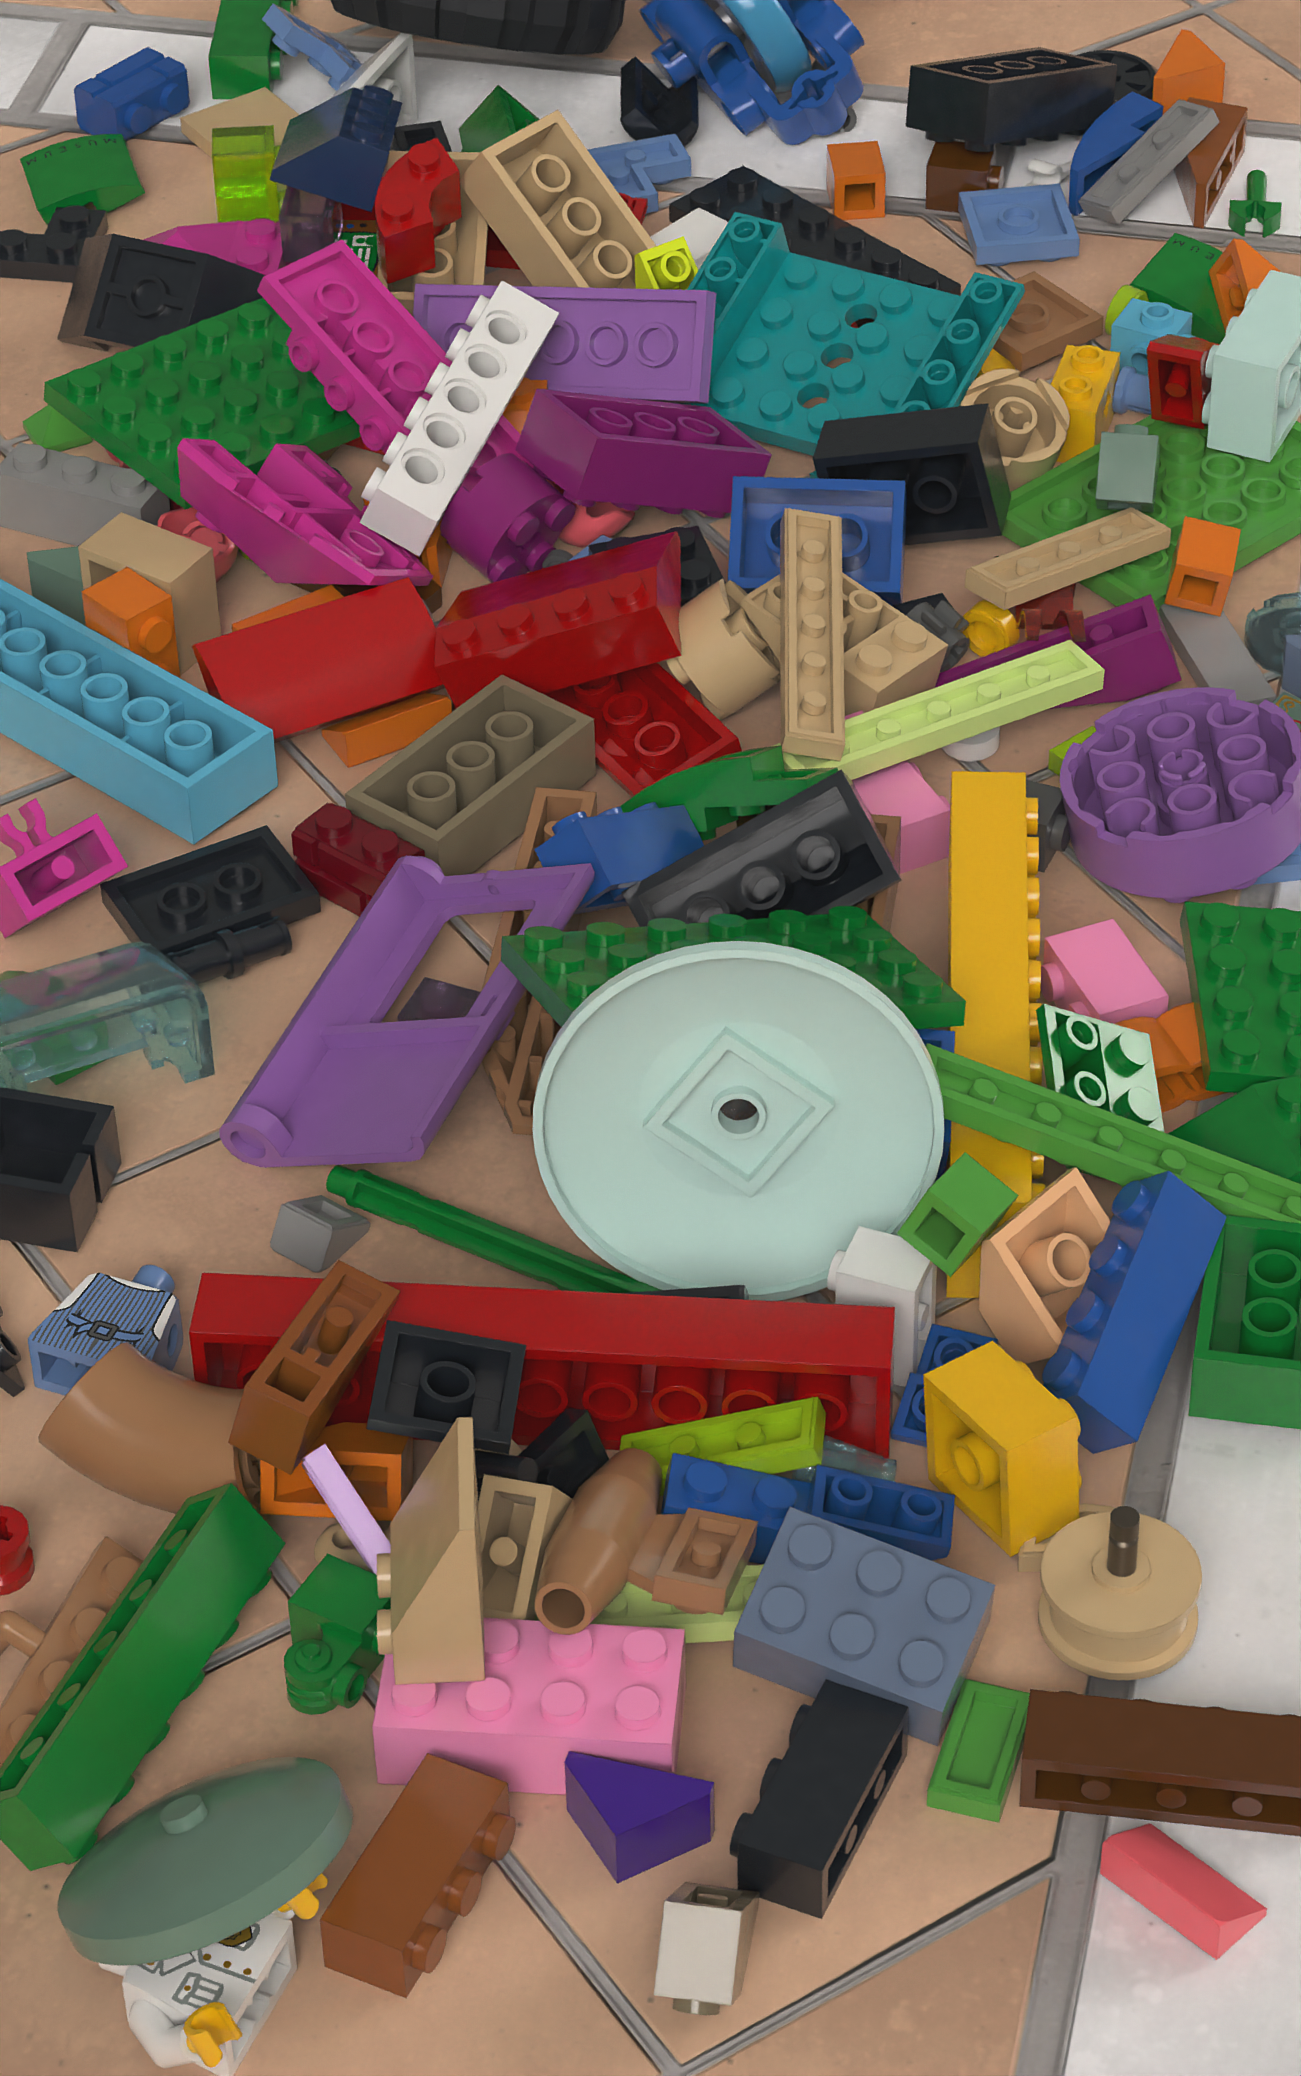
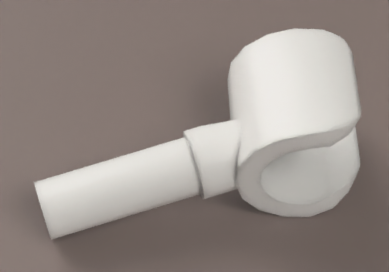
[1026,159,1072,186]

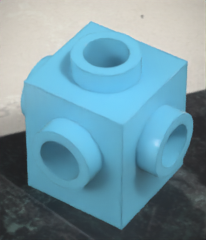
[1110,298,1196,376]

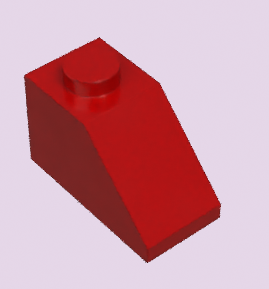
[1147,334,1220,430]

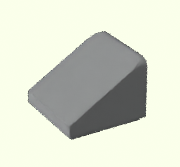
[270,1195,371,1273]

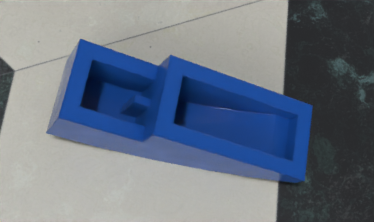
[1068,91,1163,216]

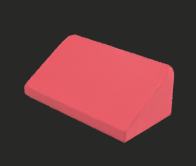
[1100,1823,1267,1960]

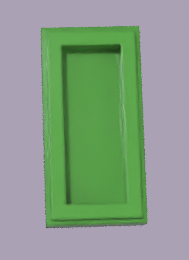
[927,1679,1030,1823]

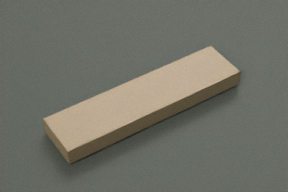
[964,507,1171,610]

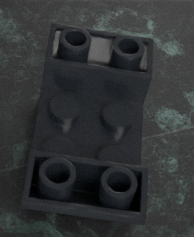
[57,233,265,352]

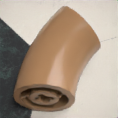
[38,1342,271,1521]

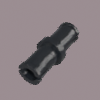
[163,916,292,993]

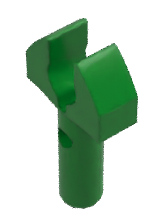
[1228,169,1282,238]

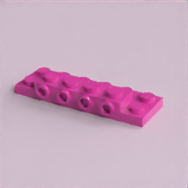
[257,240,534,492]

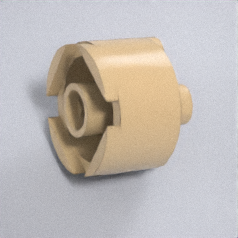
[960,369,1070,492]
[666,579,781,721]

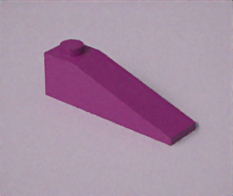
[935,594,1182,709]

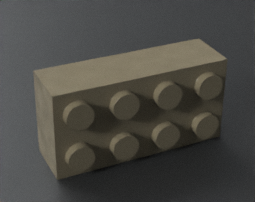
[345,674,596,876]

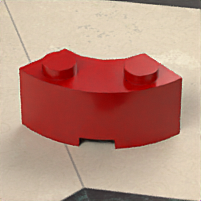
[375,138,462,284]

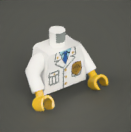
[99,1873,328,2076]

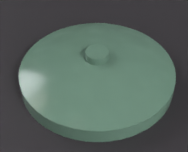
[57,1757,353,1966]

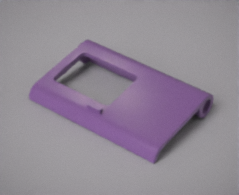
[219,856,595,1168]

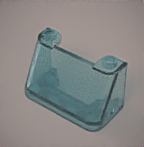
[0,942,215,1092]

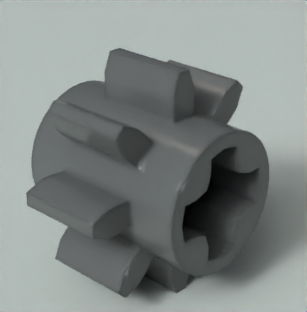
[906,600,970,672]

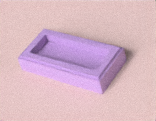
[301,1444,391,1575]

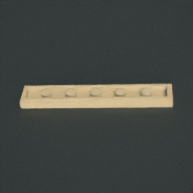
[780,508,845,761]

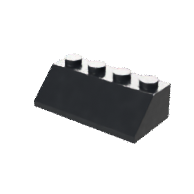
[621,769,902,927]

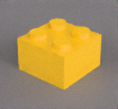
[923,1341,1082,1557]

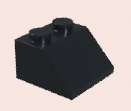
[366,1320,526,1454]

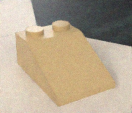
[377,1417,485,1685]

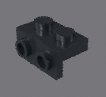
[620,56,699,146]

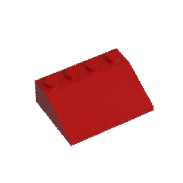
[434,531,681,709]

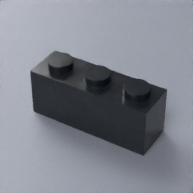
[729,1680,909,1919]

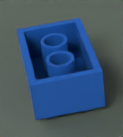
[728,476,907,606]

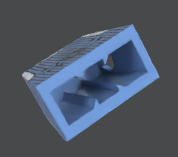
[27,1265,183,1396]

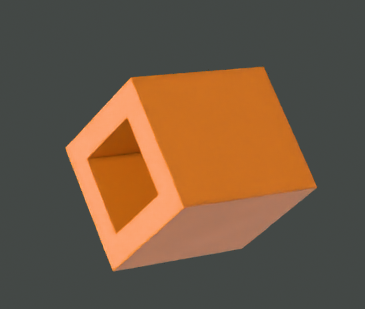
[827,141,886,220]
[1164,516,1241,617]

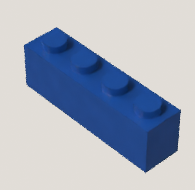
[1042,1171,1227,1454]

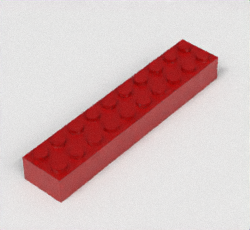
[189,1272,895,1465]

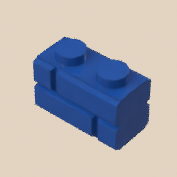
[74,47,190,141]

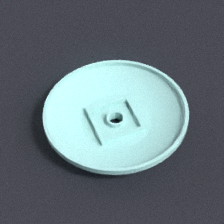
[532,941,945,1301]

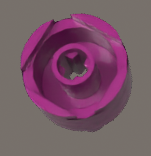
[440,453,576,583]

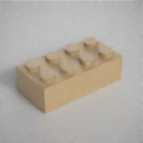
[460,110,656,289]

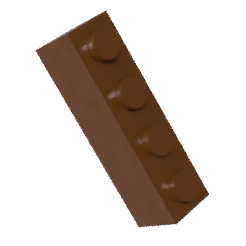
[1019,1689,1301,1837]

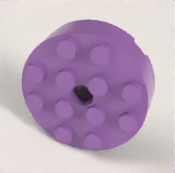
[1059,687,1301,903]

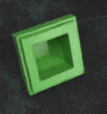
[23,405,93,452]

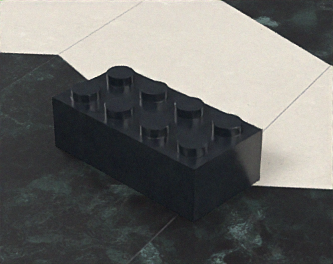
[905,47,1117,152]

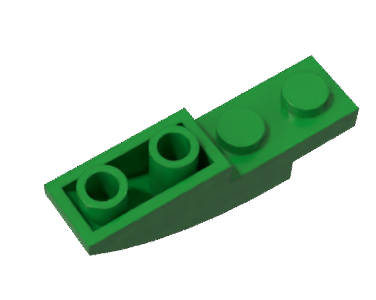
[620,746,838,841]

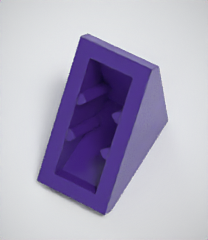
[564,1751,715,1884]

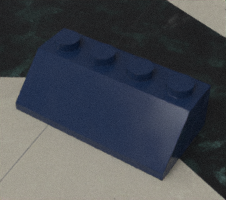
[269,85,402,212]

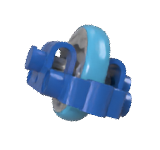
[639,0,865,145]

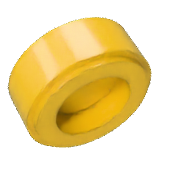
[962,600,1020,657]

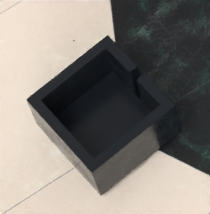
[0,1087,121,1252]

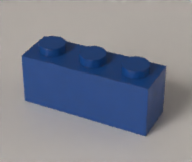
[534,802,705,915]

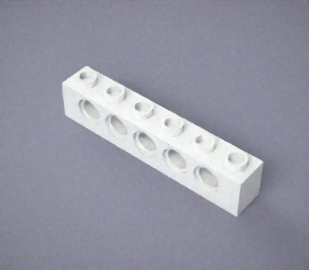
[360,281,559,556]

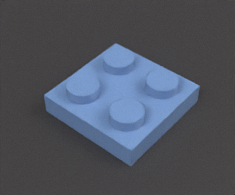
[958,183,1080,266]

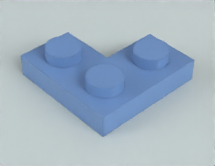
[262,3,362,91]
[588,133,691,213]

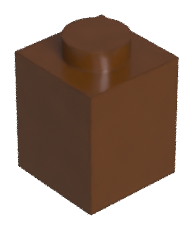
[926,141,1004,213]

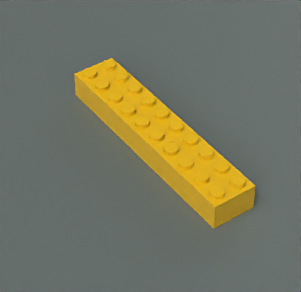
[946,771,1045,1298]

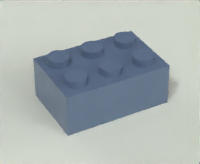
[733,1507,996,1746]

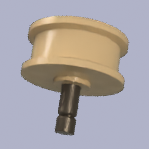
[1038,1506,1202,1680]

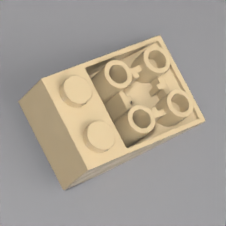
[740,572,948,716]

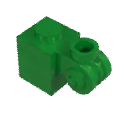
[284,1553,391,1715]

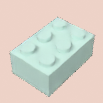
[1202,270,1301,463]

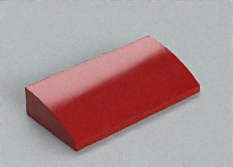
[192,577,445,743]
[544,662,742,797]

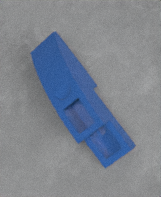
[661,1453,955,1564]

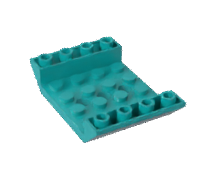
[671,212,1025,456]

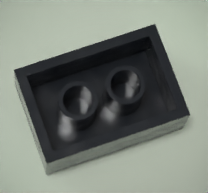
[813,403,1011,545]

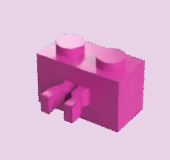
[0,798,128,938]

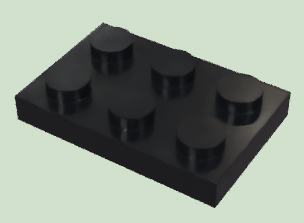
[100,825,321,972]

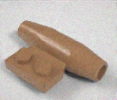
[534,1448,758,1635]

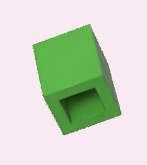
[897,1152,1019,1277]

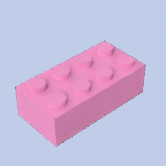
[372,1618,686,1795]

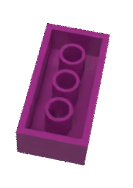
[516,389,772,518]

